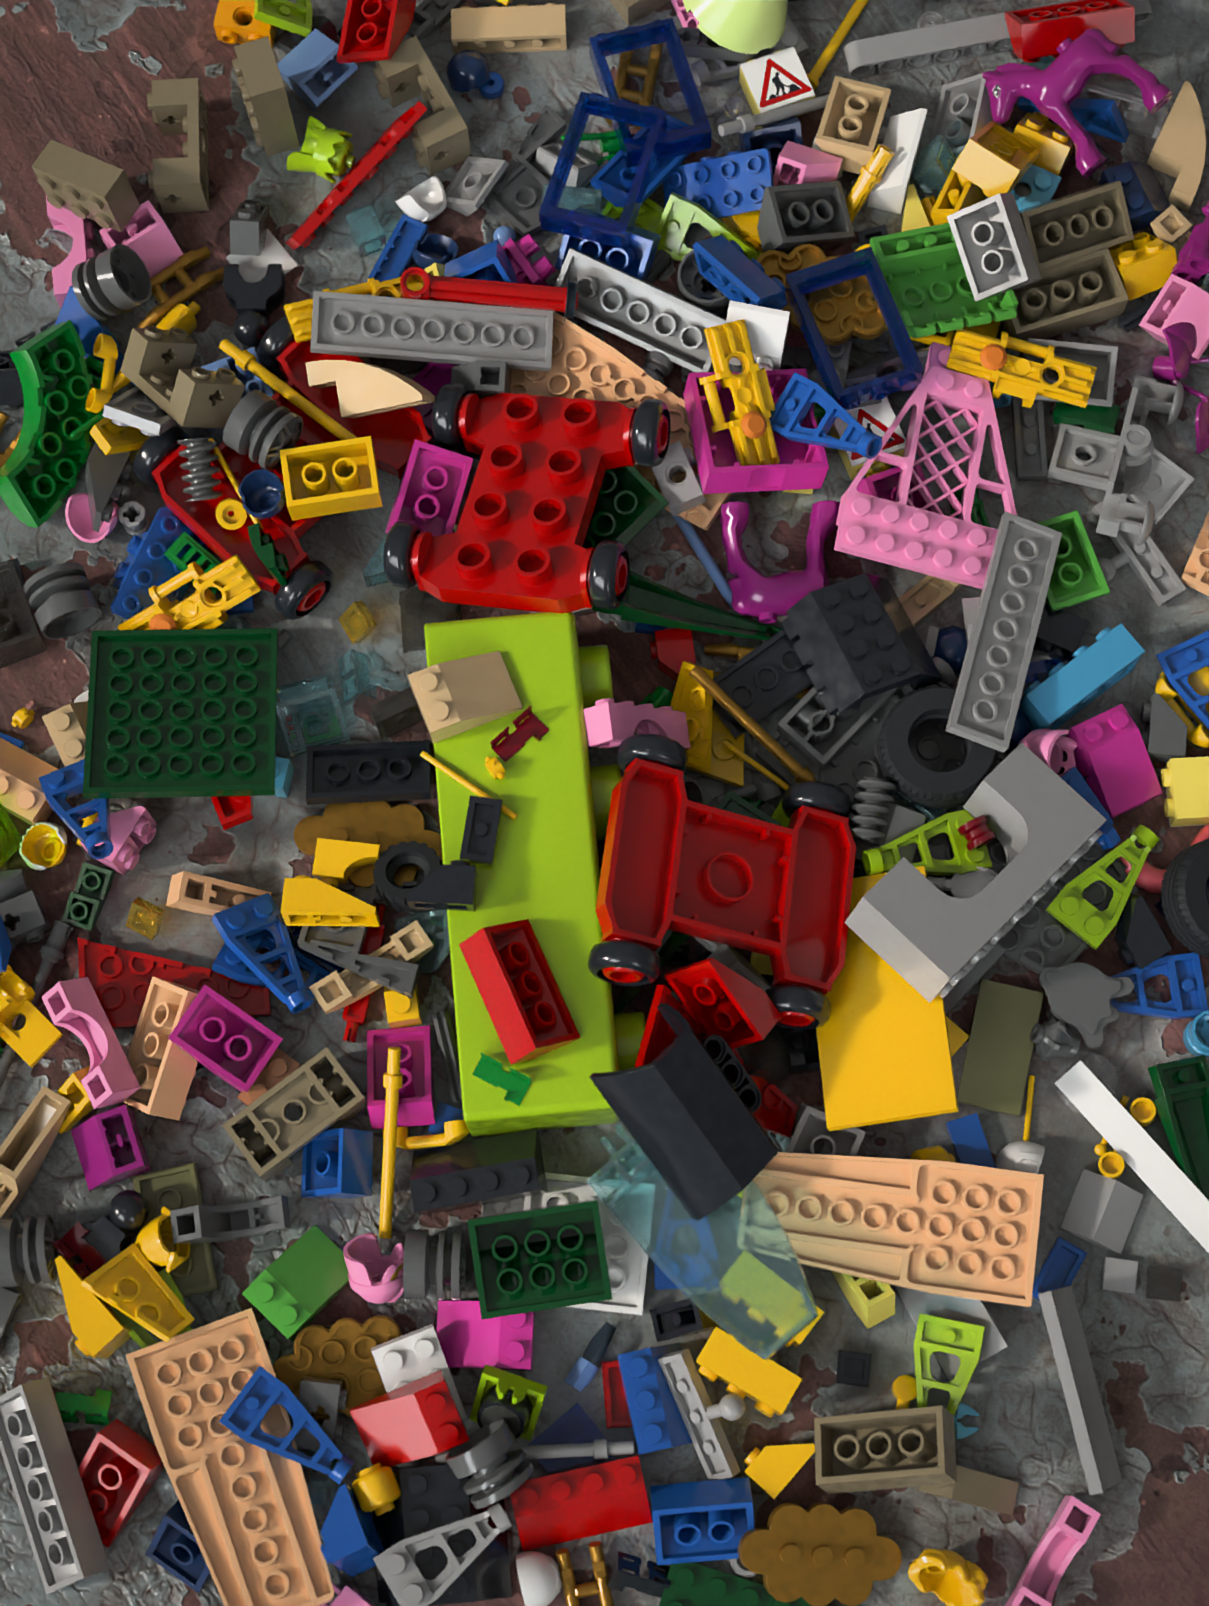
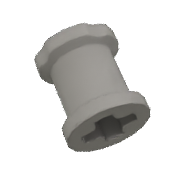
[118,501,151,536]

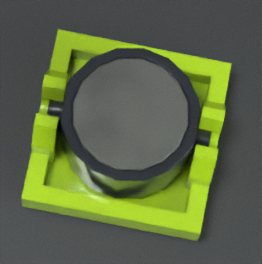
[469,1364,548,1442]

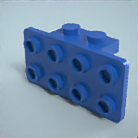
[663,149,774,224]
[110,507,208,620]

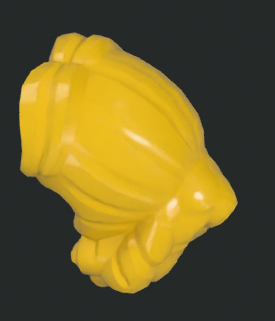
[908,1549,988,1606]

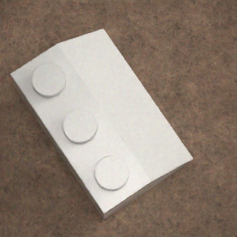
[867,108,928,215]

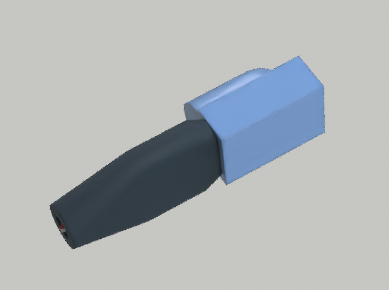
[564,1322,616,1392]

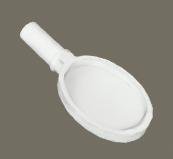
[927,867,998,898]

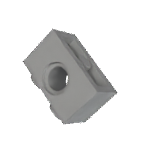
[651,440,706,516]

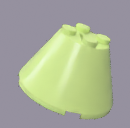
[683,0,788,54]

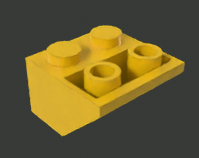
[1013,112,1075,176]
[1105,232,1177,301]

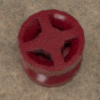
[957,815,997,852]

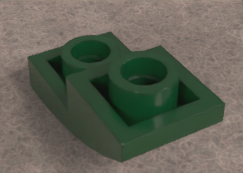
[1052,402,1121,433]
[248,523,289,586]
[61,862,115,931]

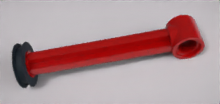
[400,267,579,323]

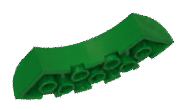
[0,320,95,528]

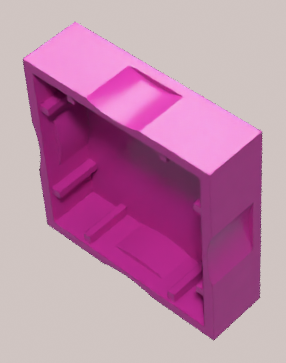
[683,369,829,494]

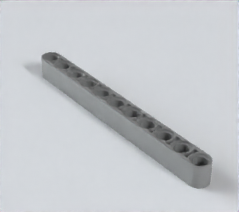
[844,0,1154,79]

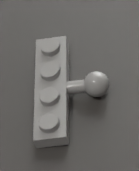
[1091,500,1187,607]
[658,1348,746,1480]

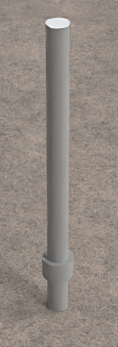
[718,94,829,136]
[435,1439,635,1463]

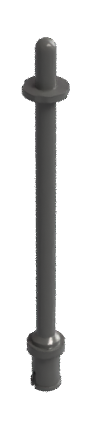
[0,920,74,1090]

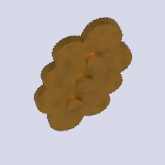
[756,244,888,346]
[294,801,443,887]
[272,1315,402,1419]
[738,1502,902,1606]

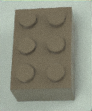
[32,140,140,232]

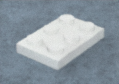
[371,1324,467,1419]

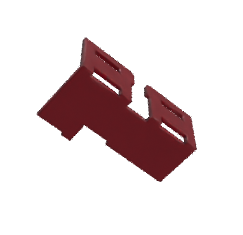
[490,706,549,763]
[52,1221,108,1279]

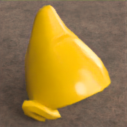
[134,1207,190,1273]

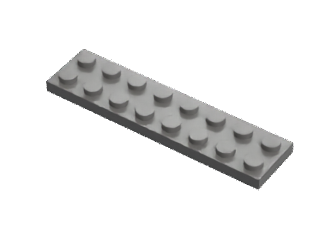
[310,291,553,372]
[945,512,1062,753]

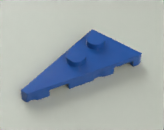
[1017,96,1129,143]
[55,286,136,386]

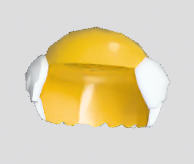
[19,822,67,871]

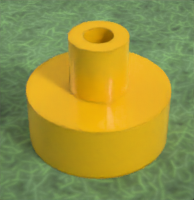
[215,498,247,530]

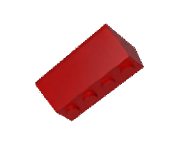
[1005,0,1135,63]
[459,919,581,1065]
[510,1455,653,1551]

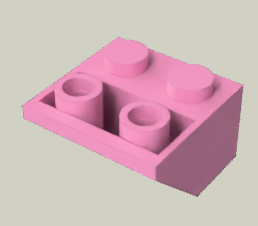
[773,140,843,186]
[99,200,183,278]
[1139,274,1209,360]
[80,805,157,876]

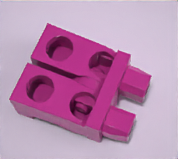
[502,234,556,286]

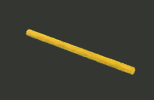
[208,438,264,529]
[722,739,790,790]
[420,751,518,820]
[1023,1075,1035,1141]

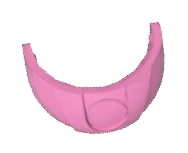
[65,493,119,543]

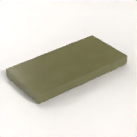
[957,979,1044,1117]
[132,1162,219,1298]

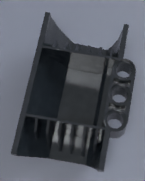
[589,1003,778,1221]

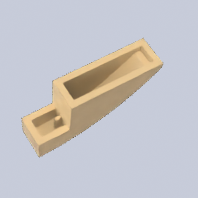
[1146,81,1206,211]
[305,360,435,418]
[0,1086,71,1220]

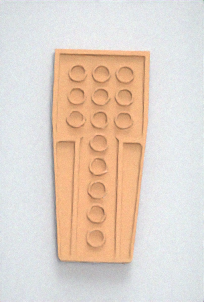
[737,1152,1044,1307]
[126,1308,334,1606]

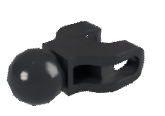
[223,264,285,347]
[59,1190,150,1261]

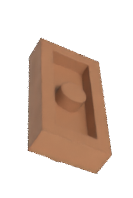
[237,1048,301,1106]

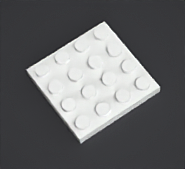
[523,1172,656,1316]

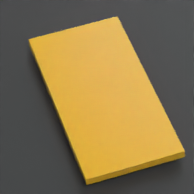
[816,866,959,1131]

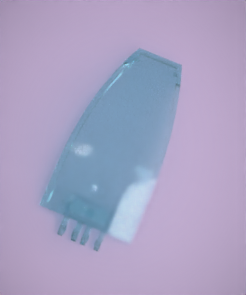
[587,1123,819,1360]

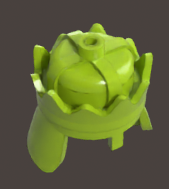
[287,116,356,184]

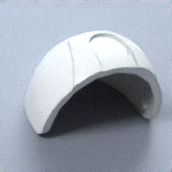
[395,176,447,222]
[995,1141,1045,1174]
[516,1551,562,1606]

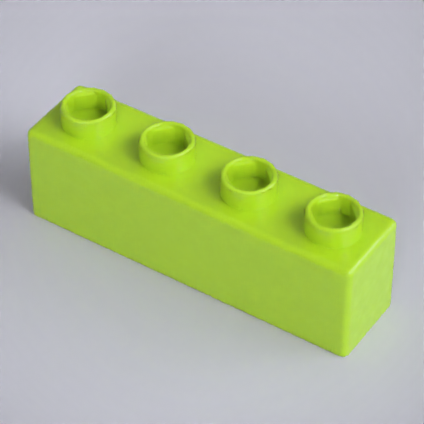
[424,612,646,1137]

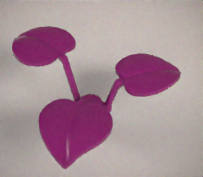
[1152,322,1209,454]

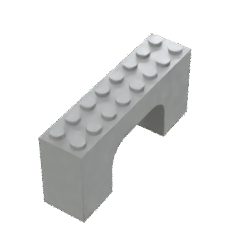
[844,743,1107,1003]

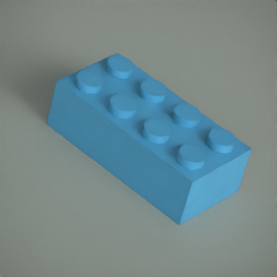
[1019,623,1145,731]

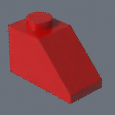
[649,628,696,682]

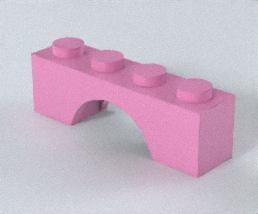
[46,195,96,308]
[583,698,691,750]
[41,977,141,1109]
[1005,1496,1101,1606]

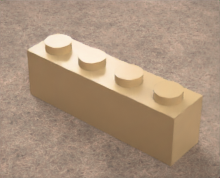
[451,3,567,55]

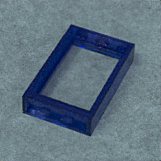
[589,18,712,168]
[539,92,667,249]
[785,247,923,410]

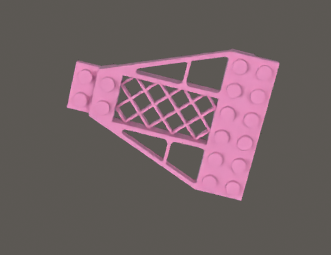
[834,342,1017,589]

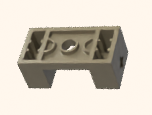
[373,36,472,176]
[147,78,209,214]
[120,326,245,428]
[222,1047,367,1182]

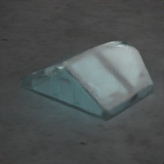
[395,910,450,973]

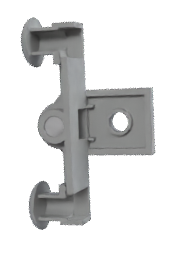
[1048,375,1184,546]

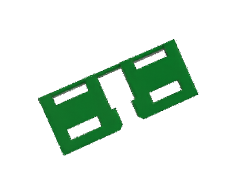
[472,1053,532,1106]
[55,1389,113,1426]

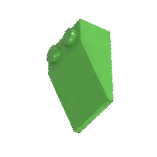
[1038,510,1110,612]
[242,1225,349,1341]

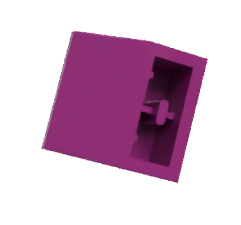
[71,1105,151,1192]

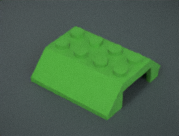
[870,223,1019,338]

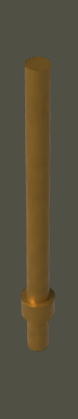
[688,665,818,783]

